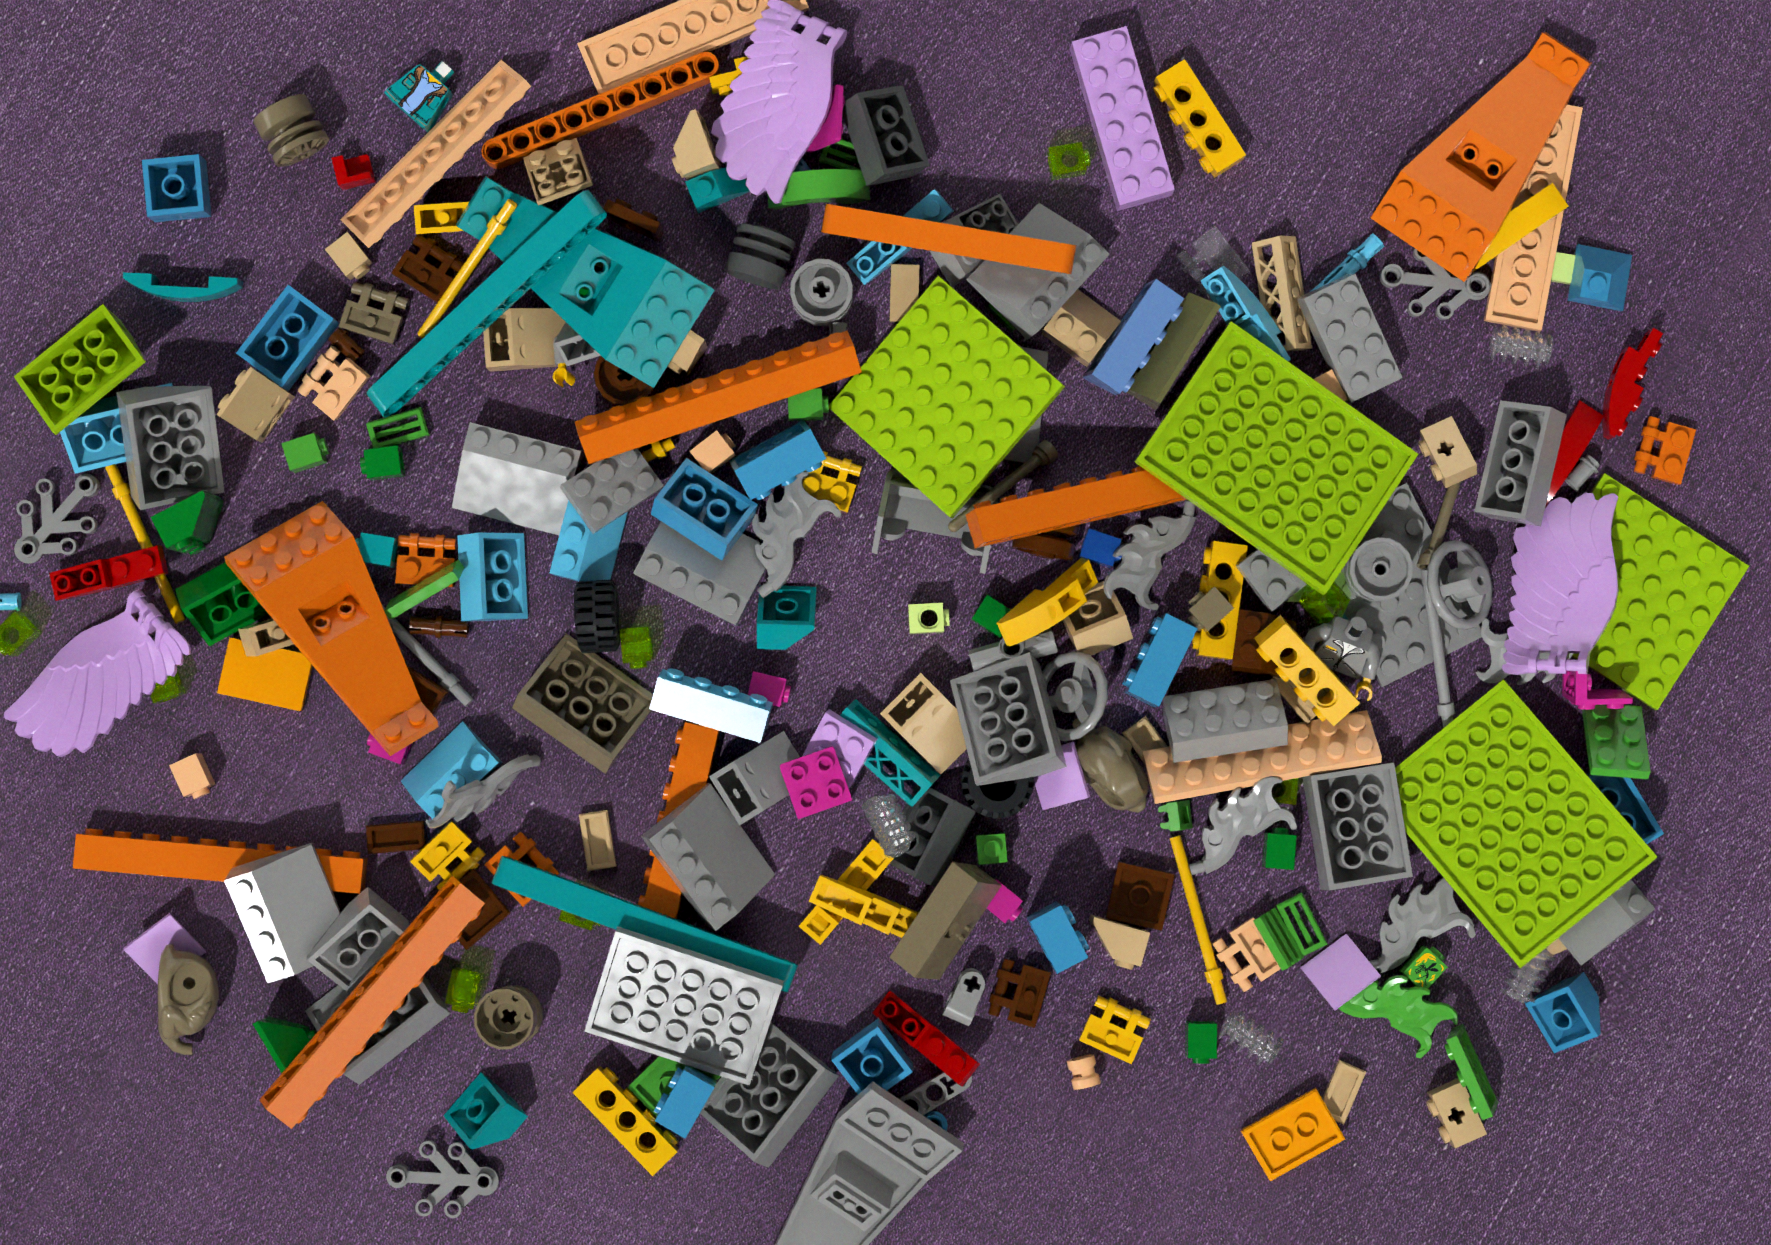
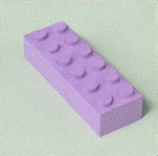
[1070,26,1175,211]

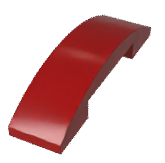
[1545,401,1604,508]

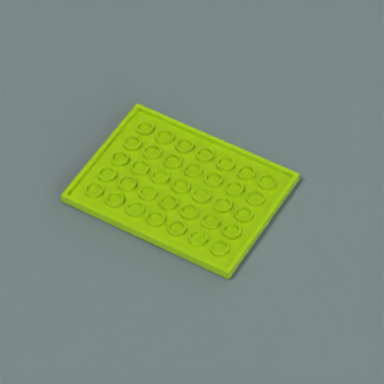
[1134,321,1418,595]
[1395,679,1658,969]

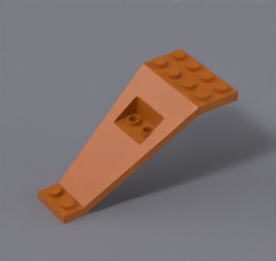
[1371,32,1592,282]
[224,501,439,756]

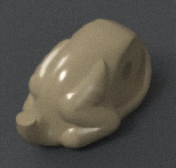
[1072,718,1149,813]
[158,944,219,1055]

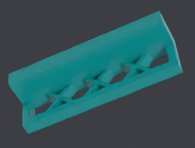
[840,699,941,807]

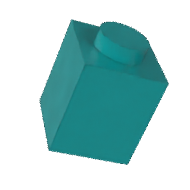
[355,532,398,568]

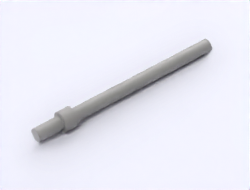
[1421,568,1455,728]
[382,605,474,707]

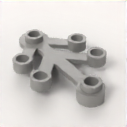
[1380,248,1491,321]
[14,474,100,564]
[386,1140,499,1218]

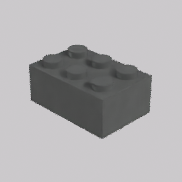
[842,85,930,186]

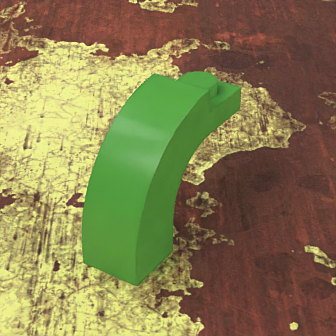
[768,169,870,210]

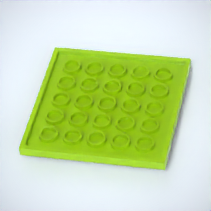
[829,276,1066,519]
[1572,473,1749,710]

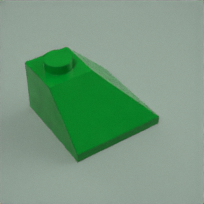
[253,1016,317,1073]

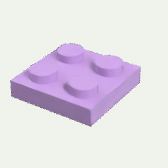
[802,709,877,788]

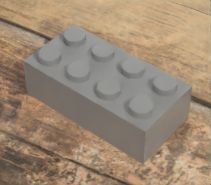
[1297,274,1402,403]
[1474,400,1567,526]
[1163,679,1288,763]

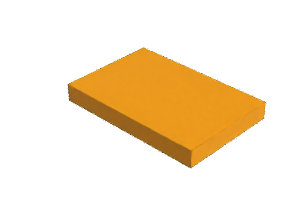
[217,637,313,712]
[1241,1087,1345,1181]

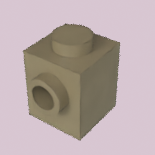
[1187,587,1234,632]

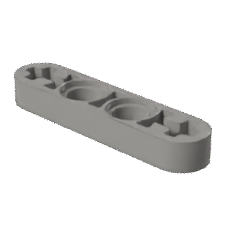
[898,1072,972,1115]

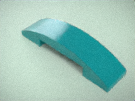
[123,272,243,302]

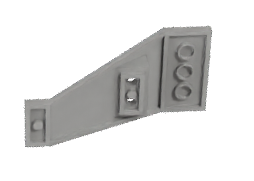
[775,1082,964,1245]

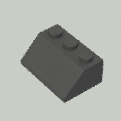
[884,784,976,887]

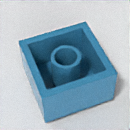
[142,154,212,222]
[831,1018,913,1094]
[653,1065,716,1138]

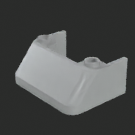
[872,469,998,574]

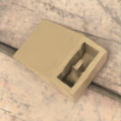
[523,138,593,206]
[483,308,575,372]
[216,367,295,443]
[880,673,967,775]

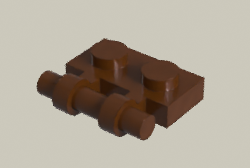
[391,234,464,303]
[988,958,1051,1028]

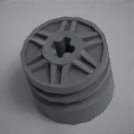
[724,223,795,290]

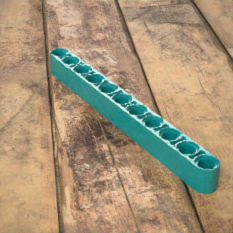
[367,190,607,417]
[491,856,798,992]

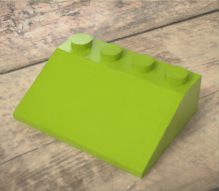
[14,304,146,435]

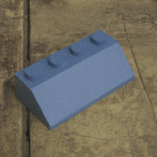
[1083,279,1184,395]

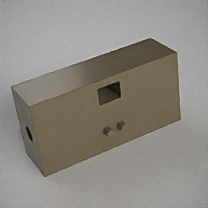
[890,862,1002,980]

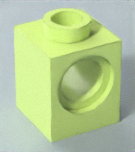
[908,603,950,634]

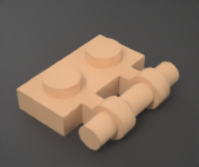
[298,346,371,421]
[1212,917,1280,992]

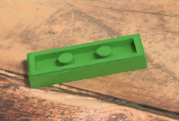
[384,559,464,619]

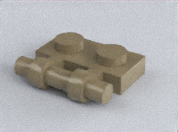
[339,282,409,345]

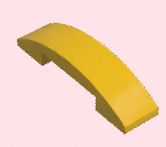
[1473,183,1569,272]
[799,839,895,945]

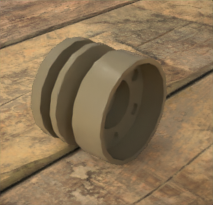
[253,94,330,167]
[474,985,543,1049]

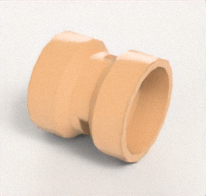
[1067,1054,1101,1090]

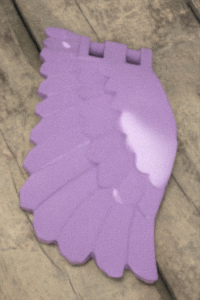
[711,0,847,204]
[1502,493,1619,675]
[4,589,191,757]

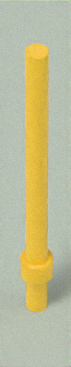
[417,199,517,339]
[105,464,185,624]
[1170,835,1227,1005]

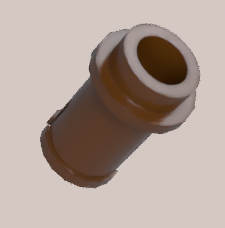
[328,328,365,363]

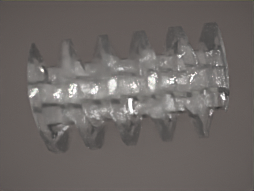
[1489,325,1553,369]
[862,794,916,858]
[1499,950,1556,1004]
[1218,1009,1284,1066]

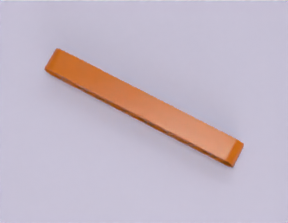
[481,52,720,169]
[821,204,1076,274]

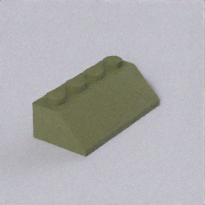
[1127,292,1221,410]

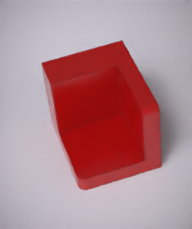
[331,154,376,190]

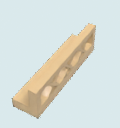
[1252,236,1312,352]

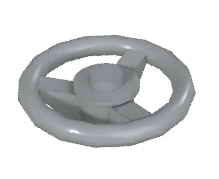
[1427,540,1493,630]
[1042,651,1108,741]

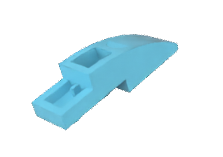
[846,189,954,285]
[1201,266,1291,361]

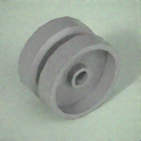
[790,259,853,326]
[1344,537,1413,602]

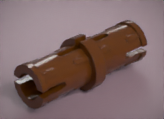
[409,615,469,638]

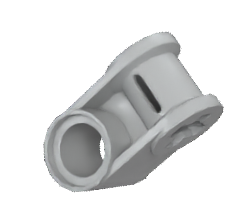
[942,968,985,1026]

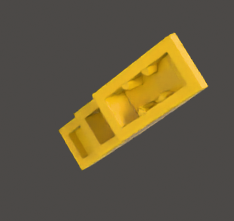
[809,875,919,938]

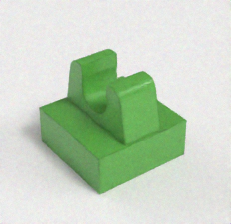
[1158,800,1193,831]

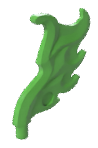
[1338,975,1458,1058]

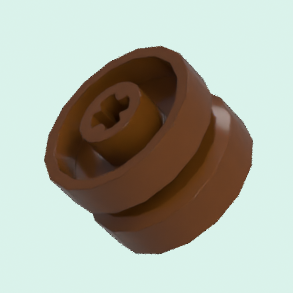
[594,356,660,406]
[1011,525,1080,560]

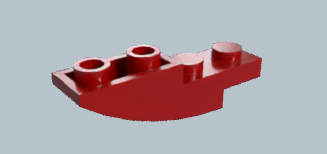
[1602,328,1663,440]
[49,545,169,601]
[872,991,980,1087]

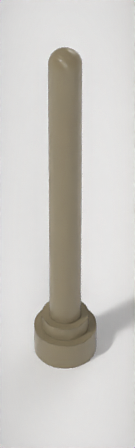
[948,440,1058,532]
[1417,443,1471,570]

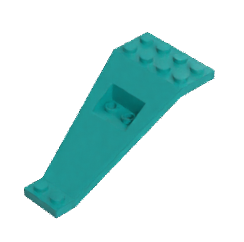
[456,176,715,388]

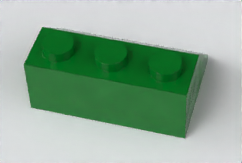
[150,490,224,556]
[175,562,269,647]

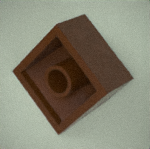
[1232,609,1297,678]

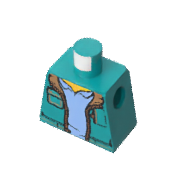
[384,61,454,133]

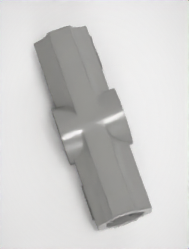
[968,627,1058,672]

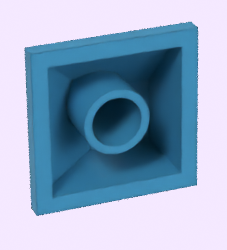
[1567,244,1632,311]
[1525,972,1601,1053]

